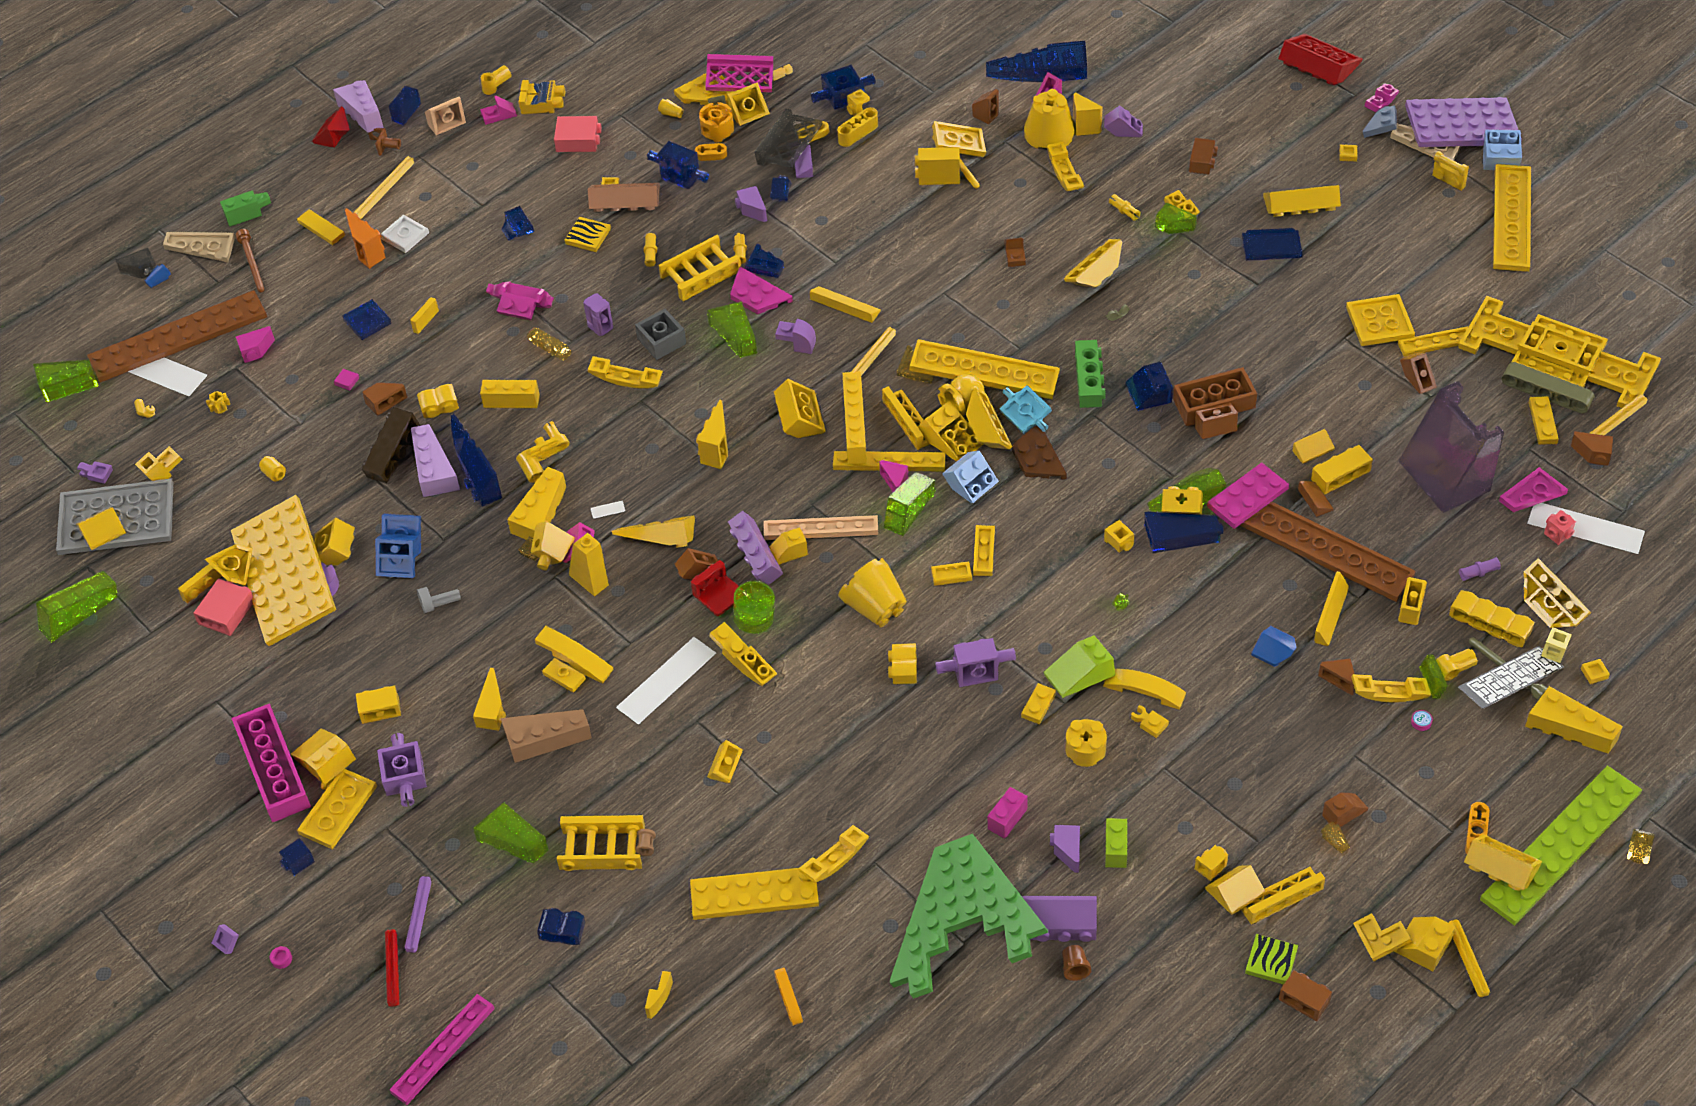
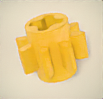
[206,391,230,414]

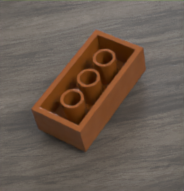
[1173,367,1257,426]

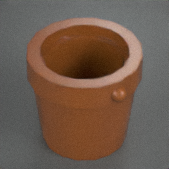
[1062,945,1091,981]

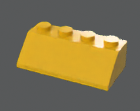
[1263,185,1341,217]

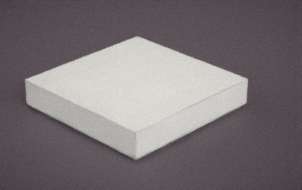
[381,215,429,253]

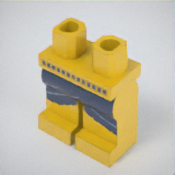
[518,80,565,114]

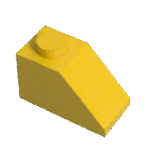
[769,527,808,565]

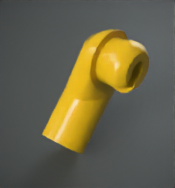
[134,399,155,418]

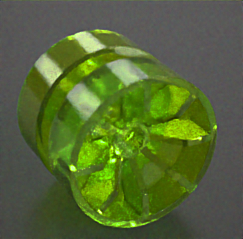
[733,581,775,634]

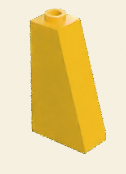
[569,533,609,597]

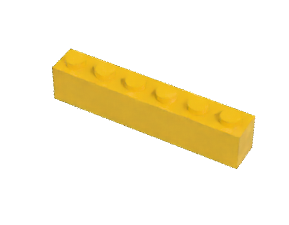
[843,372,867,464]

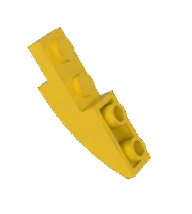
[709,622,777,686]

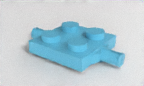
[1000,385,1052,434]

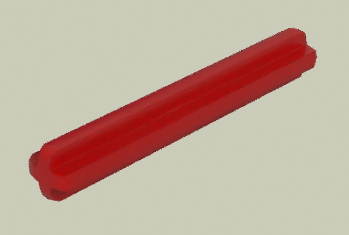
[385,929,399,1007]

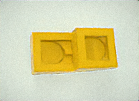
[645,971,673,1019]

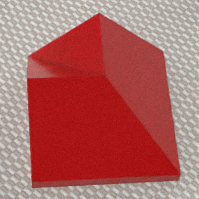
[311,106,350,148]

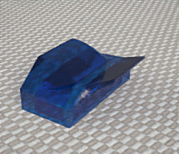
[501,206,534,241]

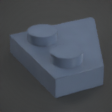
[1363,105,1397,138]

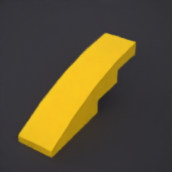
[535,626,614,684]

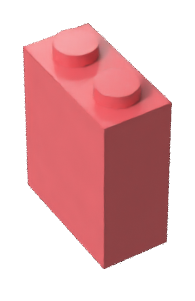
[554,116,601,152]
[194,579,253,636]

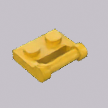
[1432,151,1469,191]

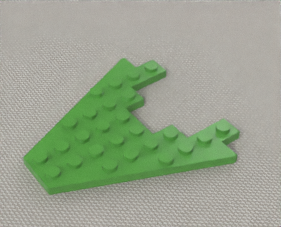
[890,834,1048,999]

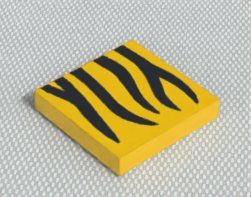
[565,217,611,252]

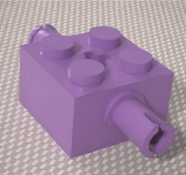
[935,638,1016,687]
[377,733,427,807]

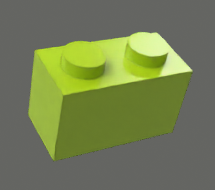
[1105,818,1127,868]

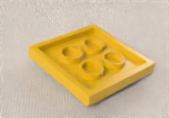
[1346,294,1415,346]

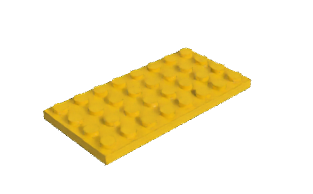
[231,495,336,646]

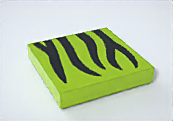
[1245,934,1298,984]

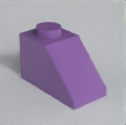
[735,186,767,222]
[1050,825,1080,873]

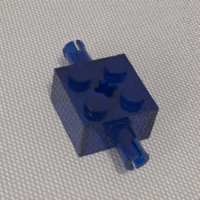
[810,65,876,110]
[647,141,709,189]

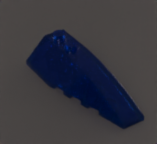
[986,41,1087,82]
[451,414,502,507]

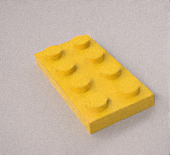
[297,769,377,850]

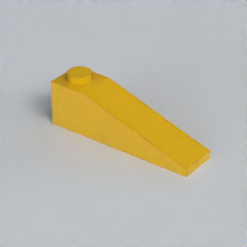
[612,515,695,548]

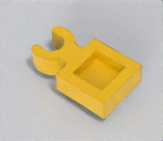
[1131,705,1169,738]

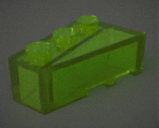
[33,360,99,402]

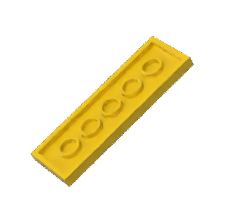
[690,868,819,920]

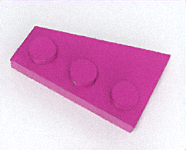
[1499,467,1568,512]

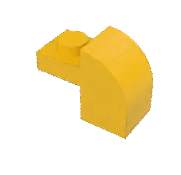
[135,446,183,481]

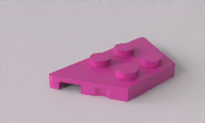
[730,267,793,315]

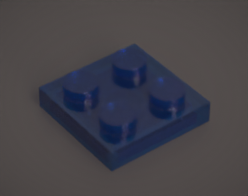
[342,299,392,340]

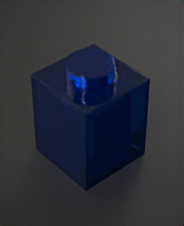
[279,838,315,876]

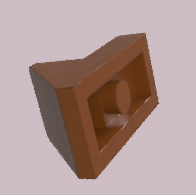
[1004,238,1026,267]

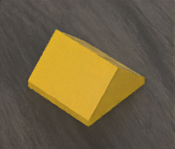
[727,83,770,126]
[1073,92,1103,136]
[76,507,126,550]
[1205,865,1265,915]

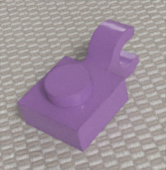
[77,461,113,484]

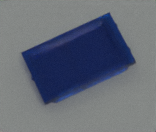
[1242,228,1303,261]

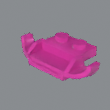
[486,282,554,320]

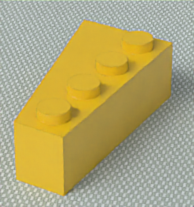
[507,467,566,542]
[1525,686,1623,754]

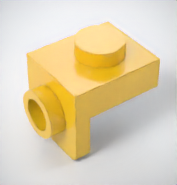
[847,89,870,116]

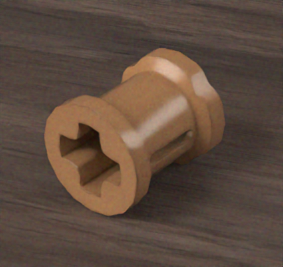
[636,829,656,856]

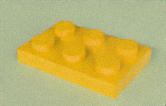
[932,121,986,157]

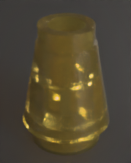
[1320,821,1350,854]

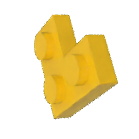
[1353,913,1412,961]

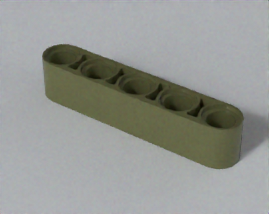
[1501,362,1595,413]

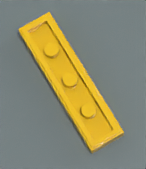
[1398,326,1468,357]

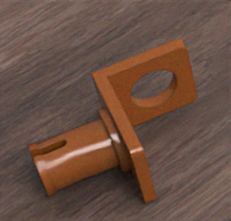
[368,128,401,156]

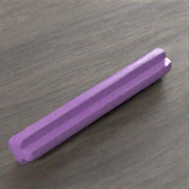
[405,876,431,953]

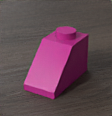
[236,326,275,363]

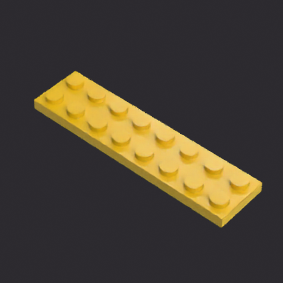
[1493,164,1531,272]
[909,339,1060,399]

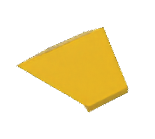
[205,544,253,586]

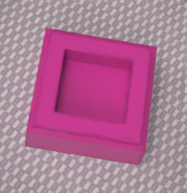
[334,369,359,390]

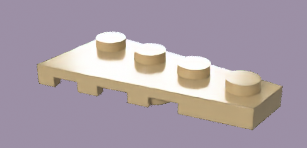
[1390,123,1461,161]
[163,232,235,262]

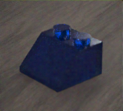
[1125,362,1173,411]

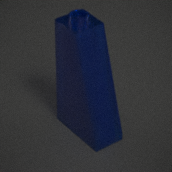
[1144,511,1224,553]

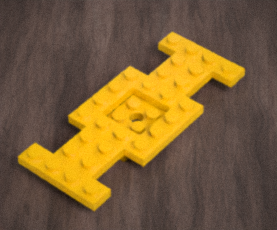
[1458,296,1661,413]

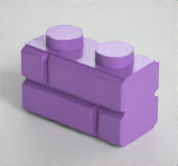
[583,293,613,336]

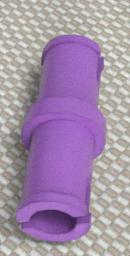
[1459,557,1501,581]

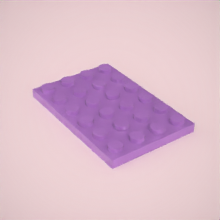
[1405,97,1522,147]

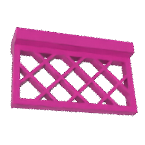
[705,54,773,93]

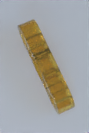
[527,327,572,361]

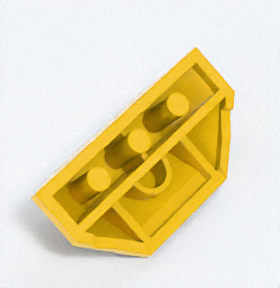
[1064,239,1122,288]
[966,388,1012,449]
[1524,558,1591,628]

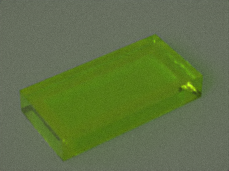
[1419,654,1448,699]

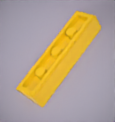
[810,286,881,323]
[1314,571,1349,646]

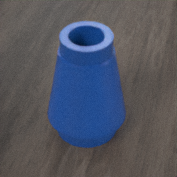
[144,264,171,288]

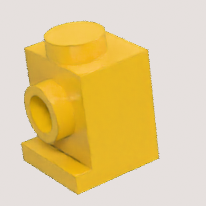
[1104,520,1134,553]
[1195,845,1228,881]

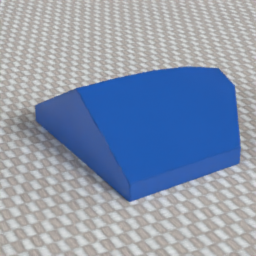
[1251,626,1297,667]

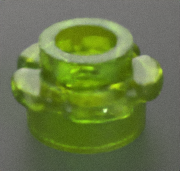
[1112,592,1130,611]

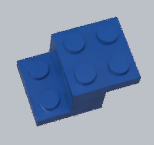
[375,514,421,578]

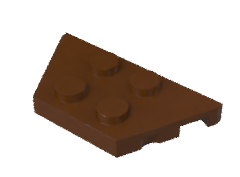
[1012,425,1067,480]

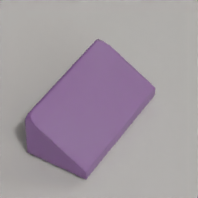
[794,145,813,178]

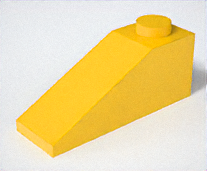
[473,668,506,731]

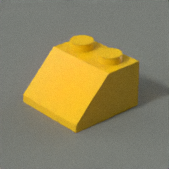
[313,518,355,565]
[1394,917,1456,972]

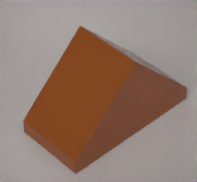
[1318,659,1355,696]

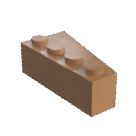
[501,710,592,763]

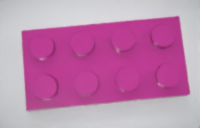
[1207,463,1289,529]

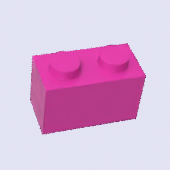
[987,787,1028,839]

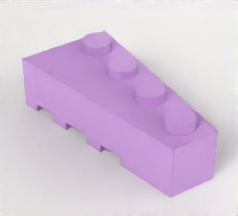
[333,80,384,132]
[411,424,460,497]

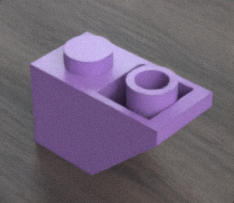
[1104,105,1143,137]

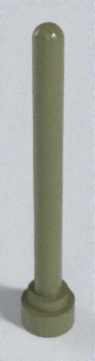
[1469,638,1547,701]

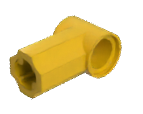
[480,65,512,95]
[1434,649,1478,681]

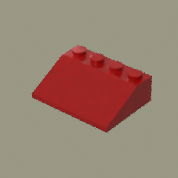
[1278,34,1363,85]

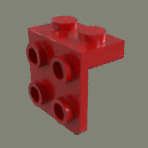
[691,560,745,616]

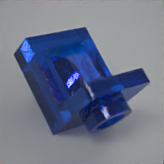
[770,176,792,201]

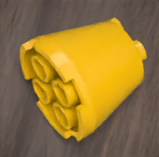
[1024,89,1075,149]
[838,558,907,628]

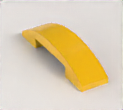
[1047,142,1084,191]
[588,356,663,388]
[1103,669,1186,710]
[1351,674,1431,702]
[799,825,869,883]

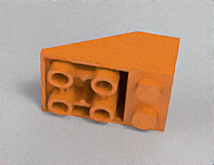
[345,208,386,269]

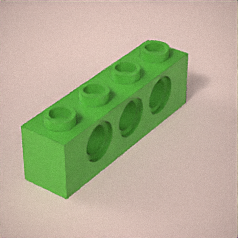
[1075,340,1105,408]

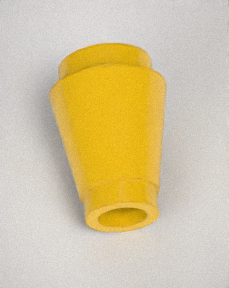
[658,99,684,118]

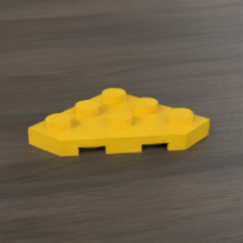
[674,71,735,105]

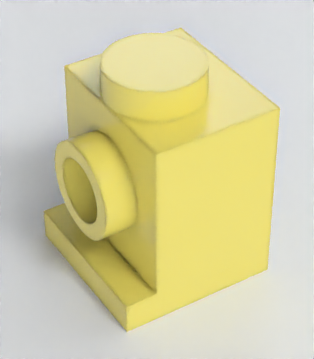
[1541,627,1572,663]

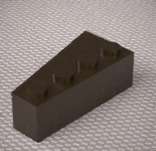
[362,407,421,484]

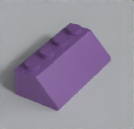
[1022,896,1097,942]

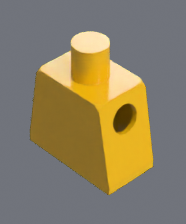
[531,521,575,570]

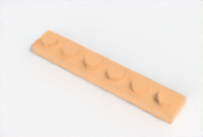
[764,515,878,540]

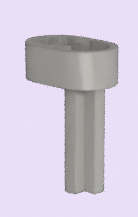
[417,587,461,613]

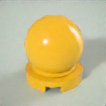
[938,374,985,416]

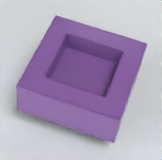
[212,924,239,954]

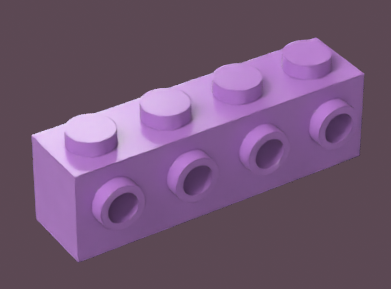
[728,511,783,585]

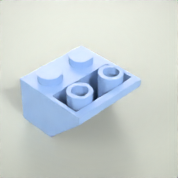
[1483,130,1522,170]
[942,451,999,503]

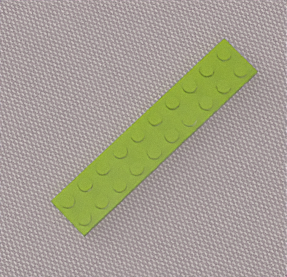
[1480,765,1642,926]

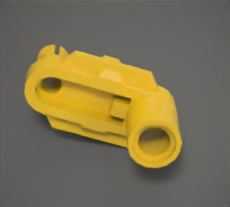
[516,421,570,483]

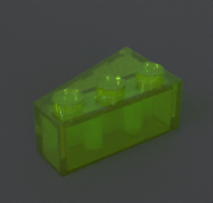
[707,302,757,358]
[883,472,936,536]
[473,802,549,864]

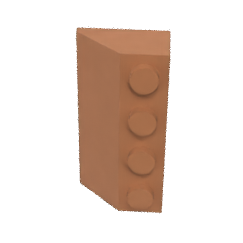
[588,183,660,212]

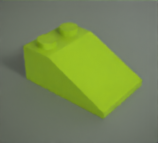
[1044,635,1115,698]

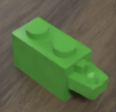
[220,190,271,227]

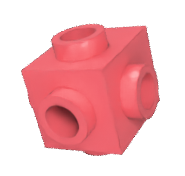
[1544,510,1576,545]

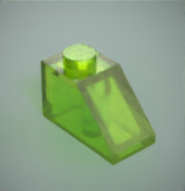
[1155,203,1197,234]

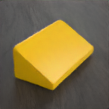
[1293,429,1335,464]
[707,740,743,783]

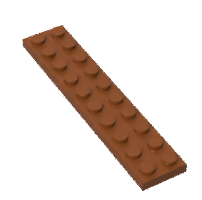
[87,290,267,382]
[1240,502,1416,602]

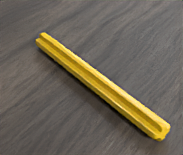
[354,156,414,219]

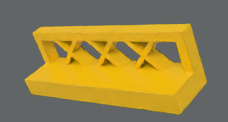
[882,386,930,450]
[1241,867,1325,924]

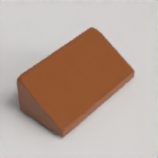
[1298,481,1333,517]

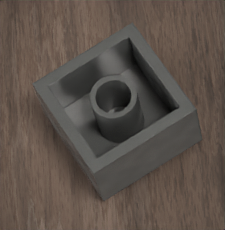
[635,309,686,360]

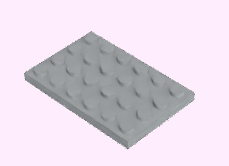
[56,478,173,555]

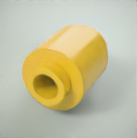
[259,456,286,482]

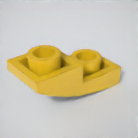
[1164,190,1200,220]

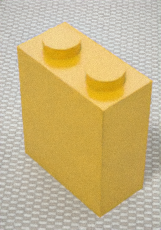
[915,147,960,185]

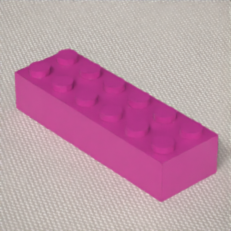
[232,703,311,823]

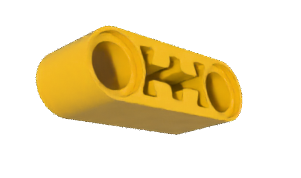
[838,107,878,147]

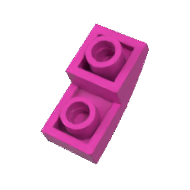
[1364,84,1399,112]

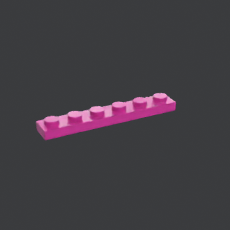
[390,994,494,1105]

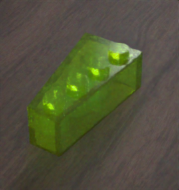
[36,571,117,643]

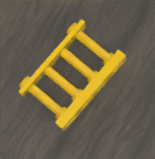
[659,234,741,301]
[557,815,645,871]

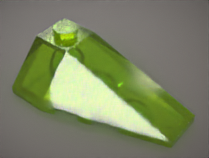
[1147,468,1226,519]

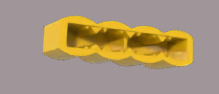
[1449,590,1535,647]

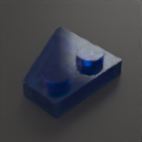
[745,244,784,278]

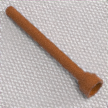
[236,229,264,293]

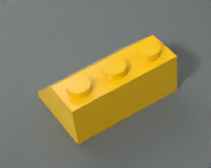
[774,379,826,438]
[1464,834,1542,891]

